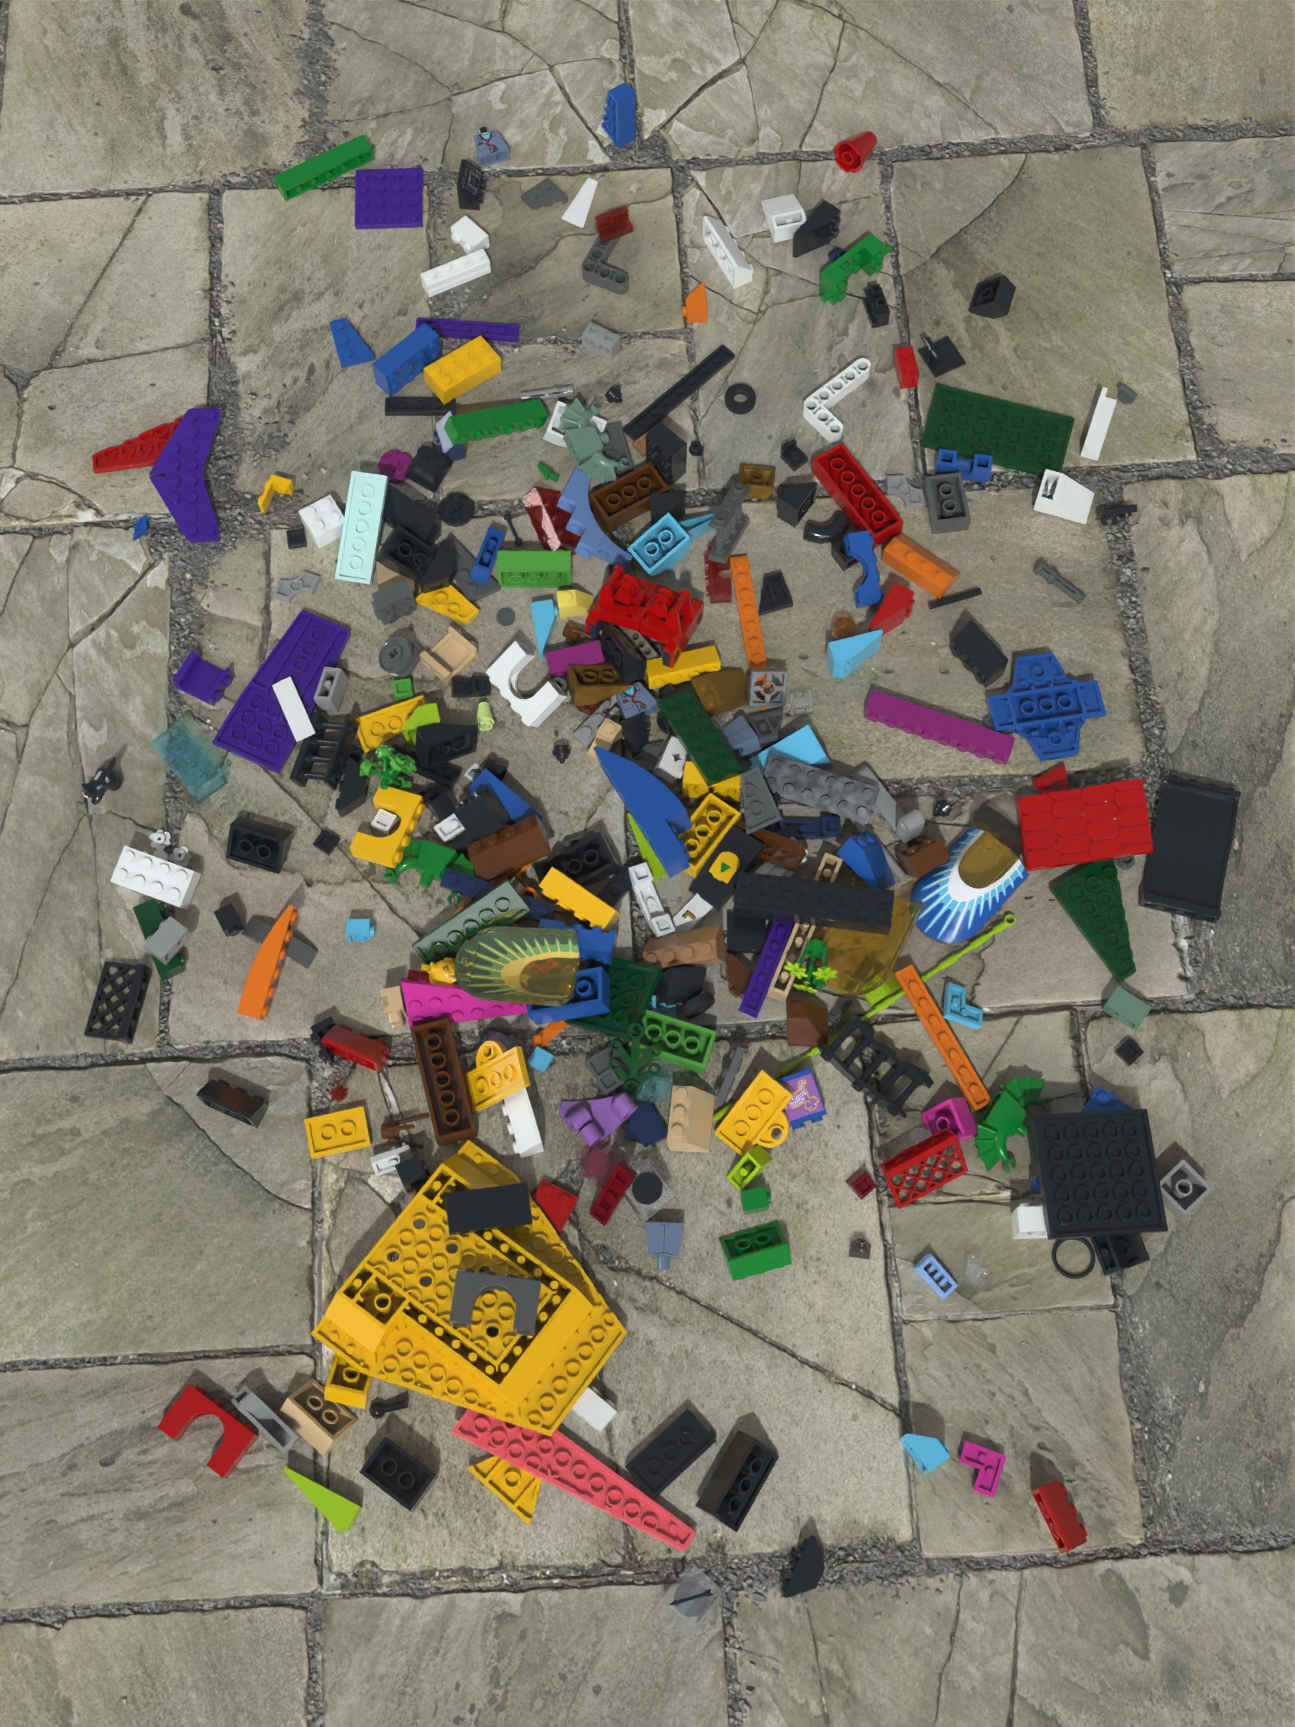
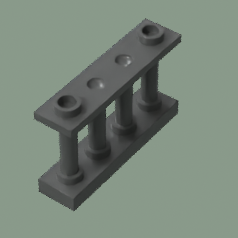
[708,483,751,564]

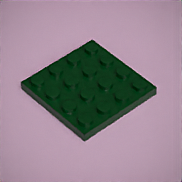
[564,957,663,1042]

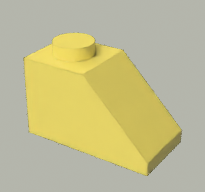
[557,589,595,618]

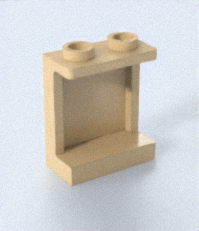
[419,626,478,685]

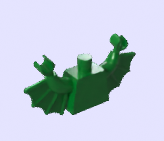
[384,839,478,904]
[974,1074,1052,1172]

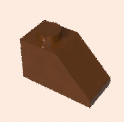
[727,953,753,1000]

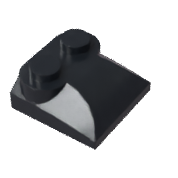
[404,446,453,494]

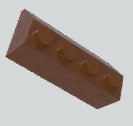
[467,814,551,882]

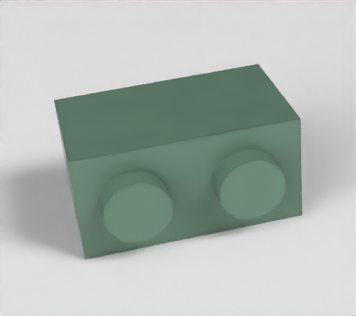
[1102,986,1152,1032]

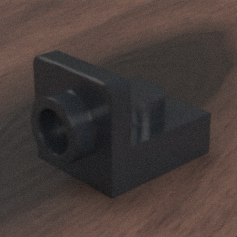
[780,439,808,472]

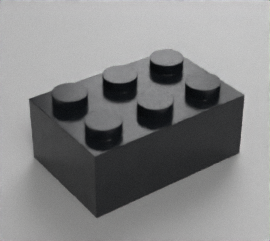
[646,422,687,486]
[359,1436,439,1513]

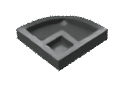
[584,1043,639,1096]

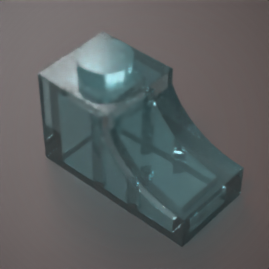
[631,1076,674,1104]

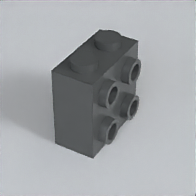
[371,578,417,625]

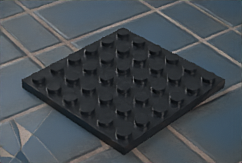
[1029,1109,1168,1240]

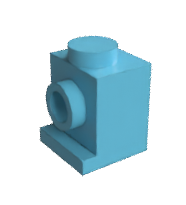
[346,919,375,944]

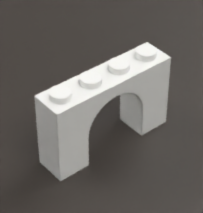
[486,641,568,727]

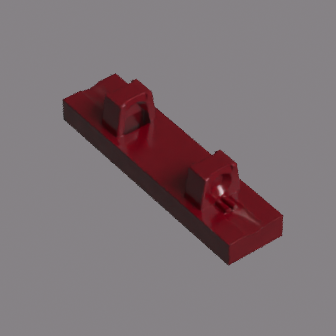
[589,1160,638,1226]

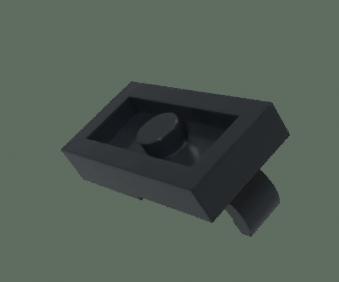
[1097,504,1138,526]

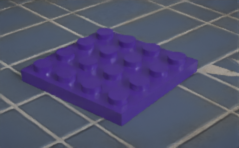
[355,168,423,229]

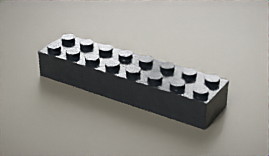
[733,871,895,935]

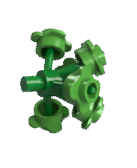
[360,745,417,792]

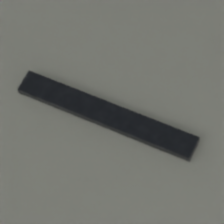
[623,344,735,441]

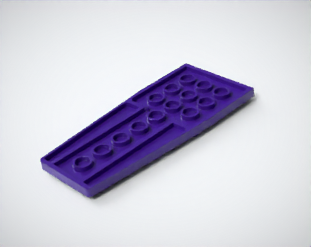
[212,611,350,774]

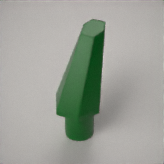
[538,461,559,482]

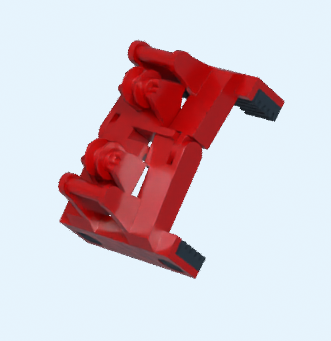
[585,565,704,668]

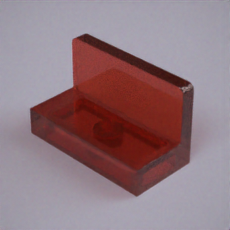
[594,205,634,243]

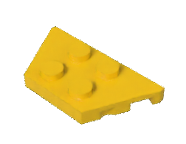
[468,1456,542,1525]

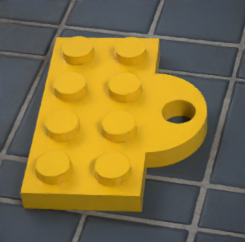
[464,1041,530,1113]
[714,1070,794,1157]

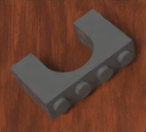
[449,1269,541,1337]

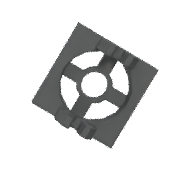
[745,668,788,706]

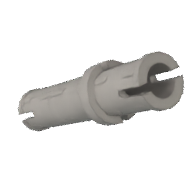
[520,385,574,402]

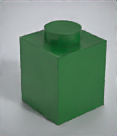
[740,1187,772,1215]

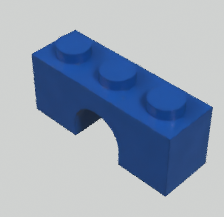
[935,449,993,483]

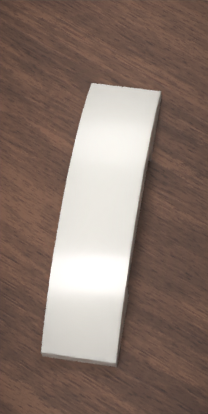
[628,862,676,938]

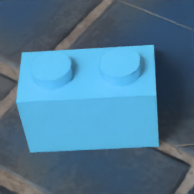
[899,1433,950,1475]

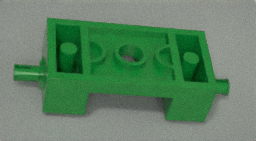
[819,233,892,305]

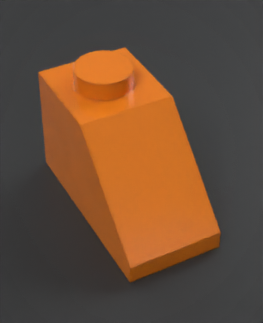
[682,283,708,324]

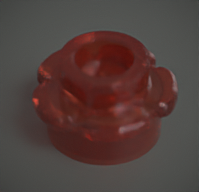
[329,1084,348,1102]

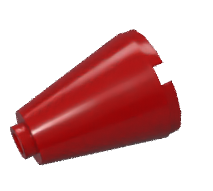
[834,131,877,173]

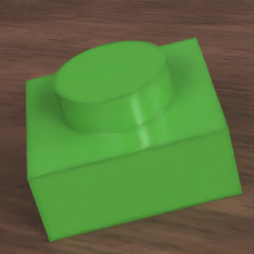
[392,678,413,701]

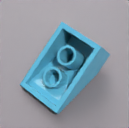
[826,629,883,678]

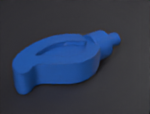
[132,516,150,541]

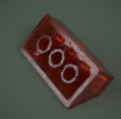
[522,486,581,556]

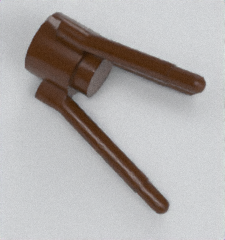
[562,623,602,646]
[381,1114,429,1149]

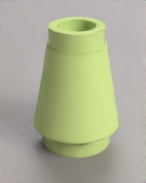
[476,702,494,731]

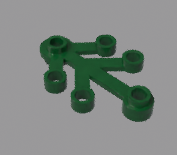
[608,1021,662,1096]

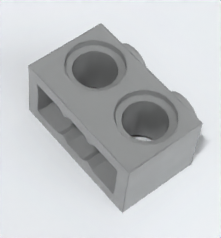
[582,322,621,361]

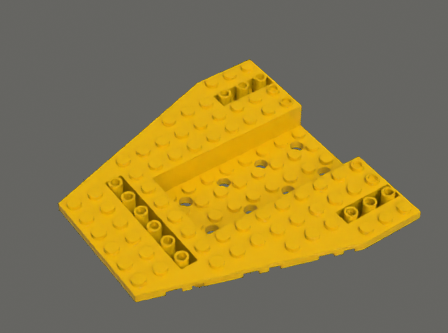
[311,1140,627,1437]

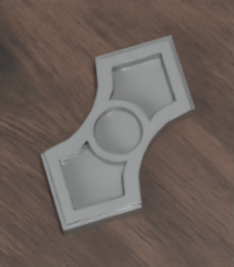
[886,475,924,509]
[272,571,321,604]

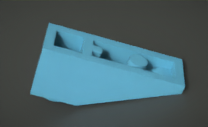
[530,599,558,660]

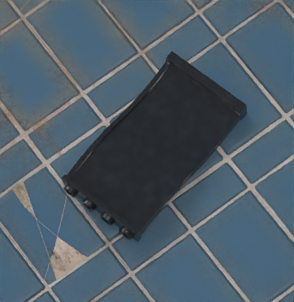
[1139,775,1241,924]

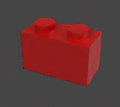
[893,346,920,389]

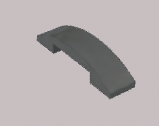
[241,918,318,969]

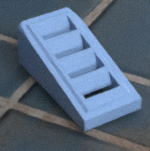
[913,1254,958,1299]

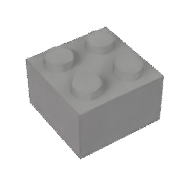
[1160,1159,1213,1221]

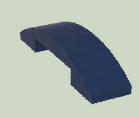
[765,817,841,840]

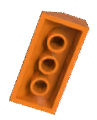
[881,534,962,599]

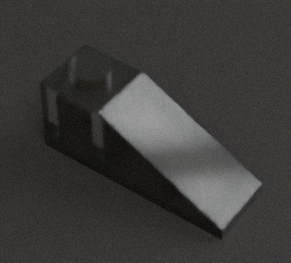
[970,803,1022,854]

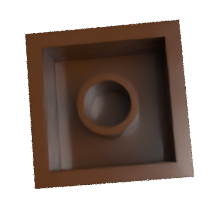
[895,835,951,878]

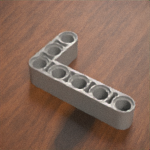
[849,766,925,847]

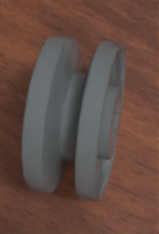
[378,636,420,678]

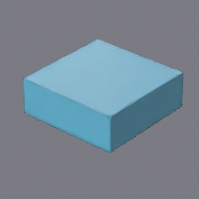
[527,1046,554,1074]

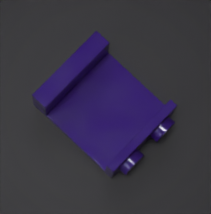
[172,651,233,707]

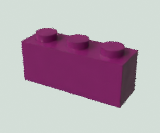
[545,640,605,679]

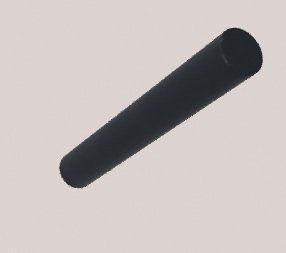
[928,588,982,610]

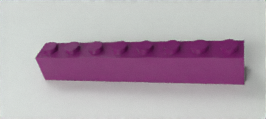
[864,690,1016,765]

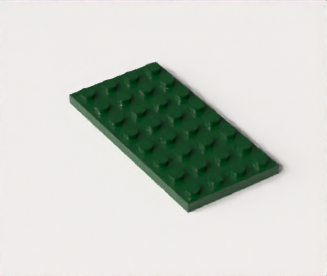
[920,385,1075,477]

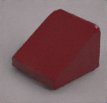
[845,1169,876,1200]

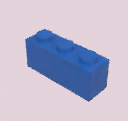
[470,527,506,585]

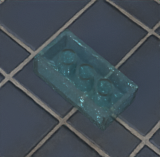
[150,721,228,805]

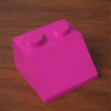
[921,1097,977,1148]

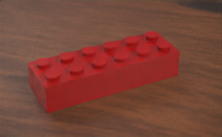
[811,443,904,548]

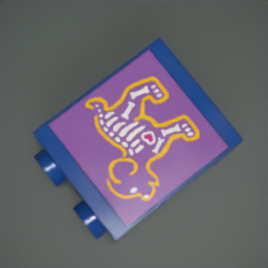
[777,1068,827,1130]

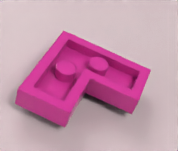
[958,1441,1006,1498]

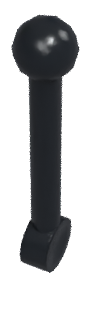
[503,514,522,546]

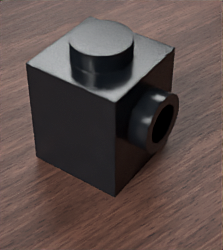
[214,903,245,937]

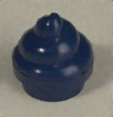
[828,248,846,263]

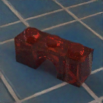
[704,546,732,603]

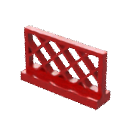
[878,1127,968,1209]

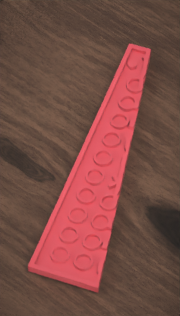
[451,1409,697,1552]

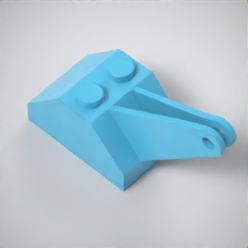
[627,512,715,577]

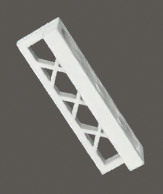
[1080,387,1117,461]

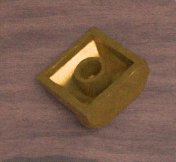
[738,464,776,500]

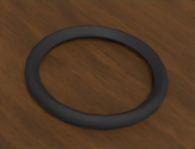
[1052,1238,1095,1279]

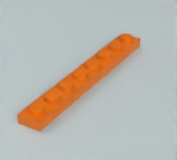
[729,555,771,689]
[894,964,992,1112]

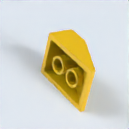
[324,1354,374,1409]

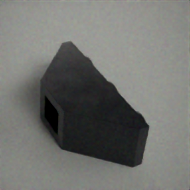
[419,540,458,594]
[335,758,370,817]
[780,1535,825,1598]

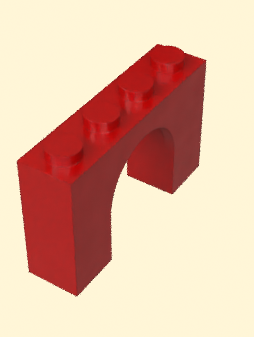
[157,1384,259,1479]

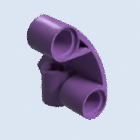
[559,1093,638,1148]

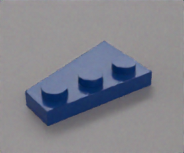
[329,318,375,368]

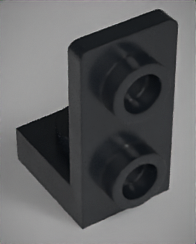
[310,1016,336,1065]

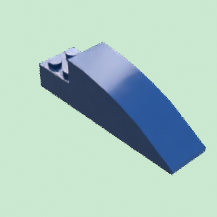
[593,746,692,878]

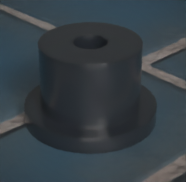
[689,441,703,456]

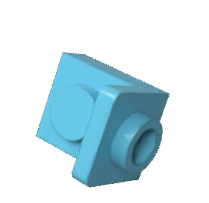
[648,995,676,1019]

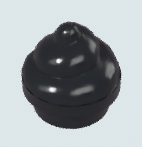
[604,385,623,403]
[347,744,363,762]
[552,745,571,764]
[933,798,953,817]

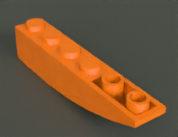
[237,905,299,1020]

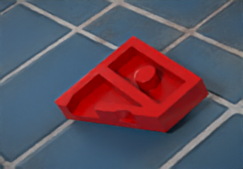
[1032,764,1068,795]
[534,1179,579,1234]

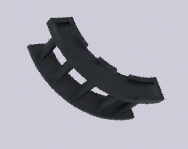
[816,1011,934,1119]

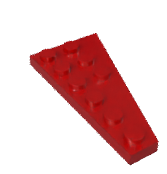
[92,416,182,474]

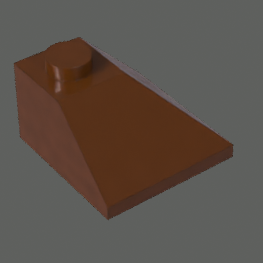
[787,1000,828,1046]

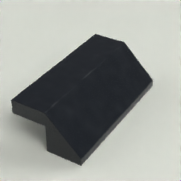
[1090,1234,1150,1276]

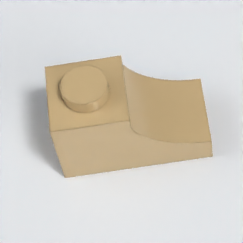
[587,718,623,762]

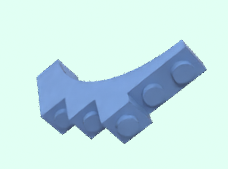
[557,466,633,571]

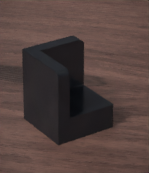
[453,831,473,855]

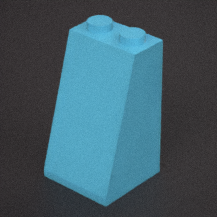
[749,725,833,795]

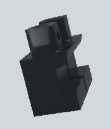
[862,284,890,328]

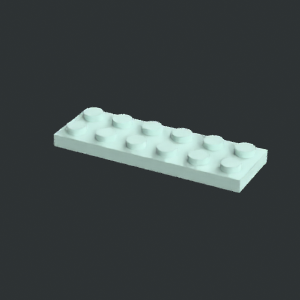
[335,471,389,585]

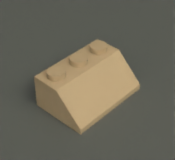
[667,1086,715,1153]
[278,1378,358,1456]

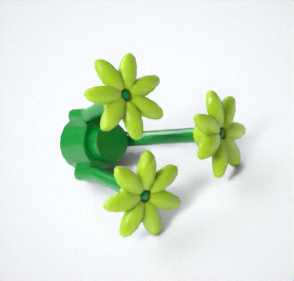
[784,939,838,993]

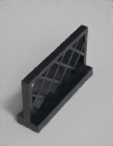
[84,961,152,1045]

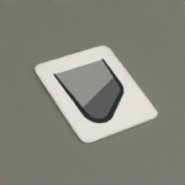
[464,763,483,782]

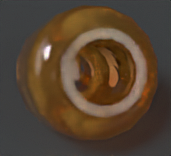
[831,617,856,641]

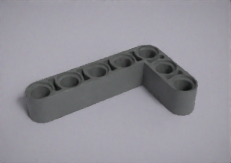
[582,208,628,295]

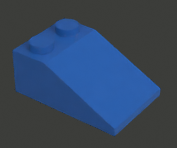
[837,831,896,889]

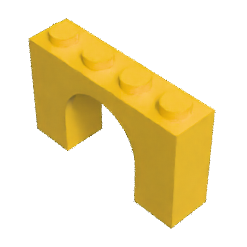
[349,784,425,869]

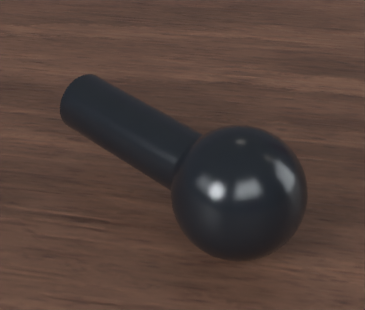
[369,1399,409,1419]

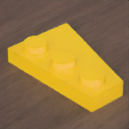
[415,585,479,625]

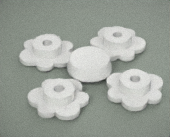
[143,830,192,867]

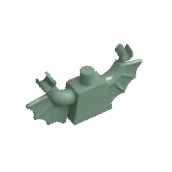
[560,398,629,484]

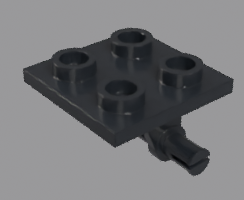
[918,336,966,378]

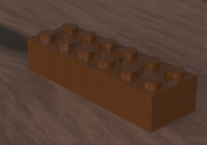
[410,1018,478,1147]

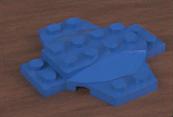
[987,652,1106,762]

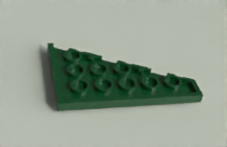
[1050,859,1136,983]

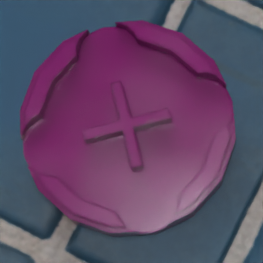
[377,450,412,484]

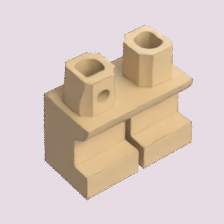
[380,986,407,1030]

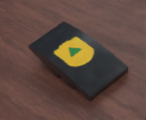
[689,825,765,911]

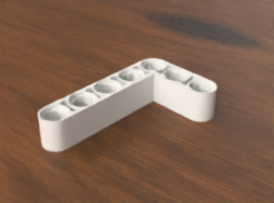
[802,358,871,444]

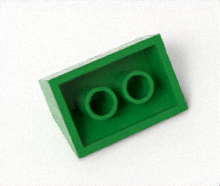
[719,1222,792,1281]

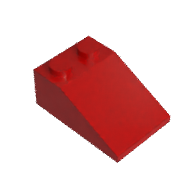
[868,583,915,636]

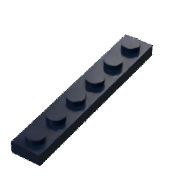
[440,868,556,922]

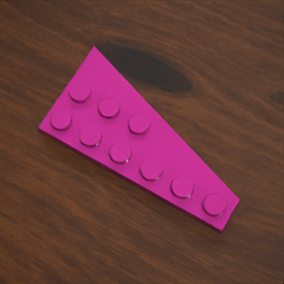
[401,977,527,1028]

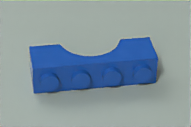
[843,530,883,609]

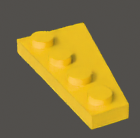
[355,695,426,756]

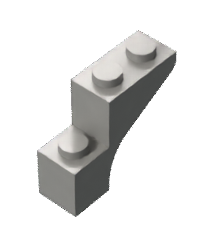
[230,1384,298,1453]

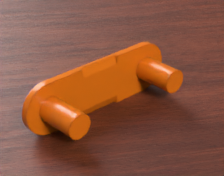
[532,1020,568,1049]

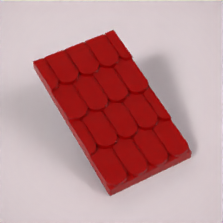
[1016,778,1154,872]

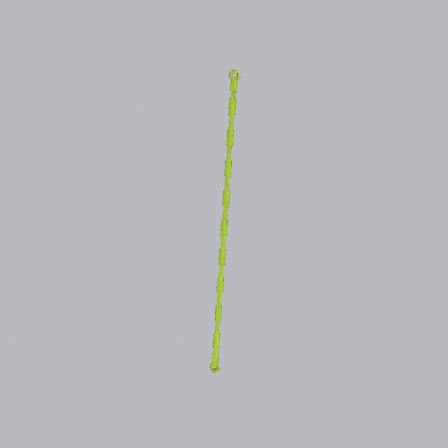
[713,914,1016,1122]

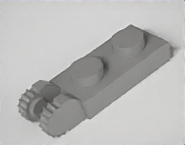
[573,699,620,748]

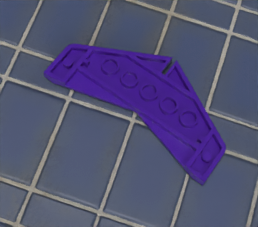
[149,407,221,543]

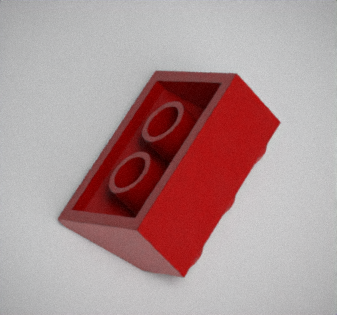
[321,1025,391,1073]
[1031,1480,1088,1553]

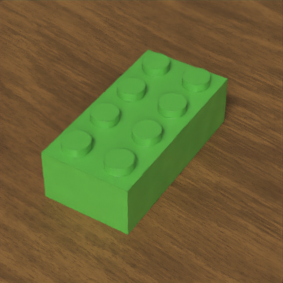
[497,549,572,588]
[629,1010,717,1074]

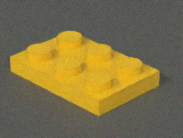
[304,1106,372,1160]

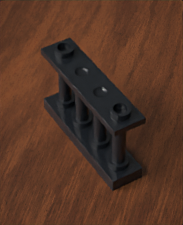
[289,712,360,790]

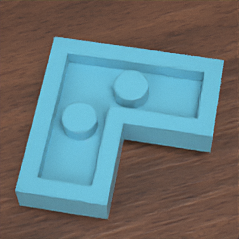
[943,982,983,1030]

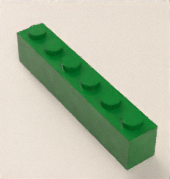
[274,135,374,201]
[444,399,549,445]

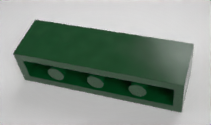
[133,898,186,981]

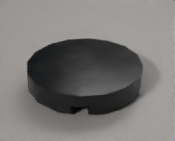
[438,493,474,527]

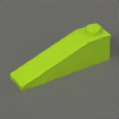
[283,1467,363,1533]

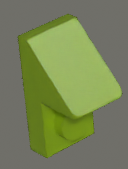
[860,970,901,1007]

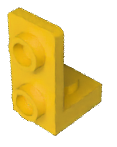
[258,475,295,514]

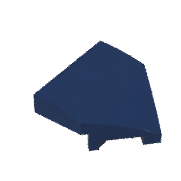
[623,1101,668,1148]

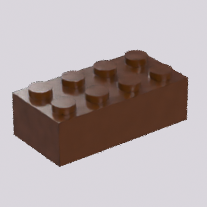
[589,462,669,532]

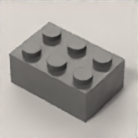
[923,472,971,534]

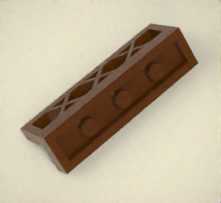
[735,820,806,872]

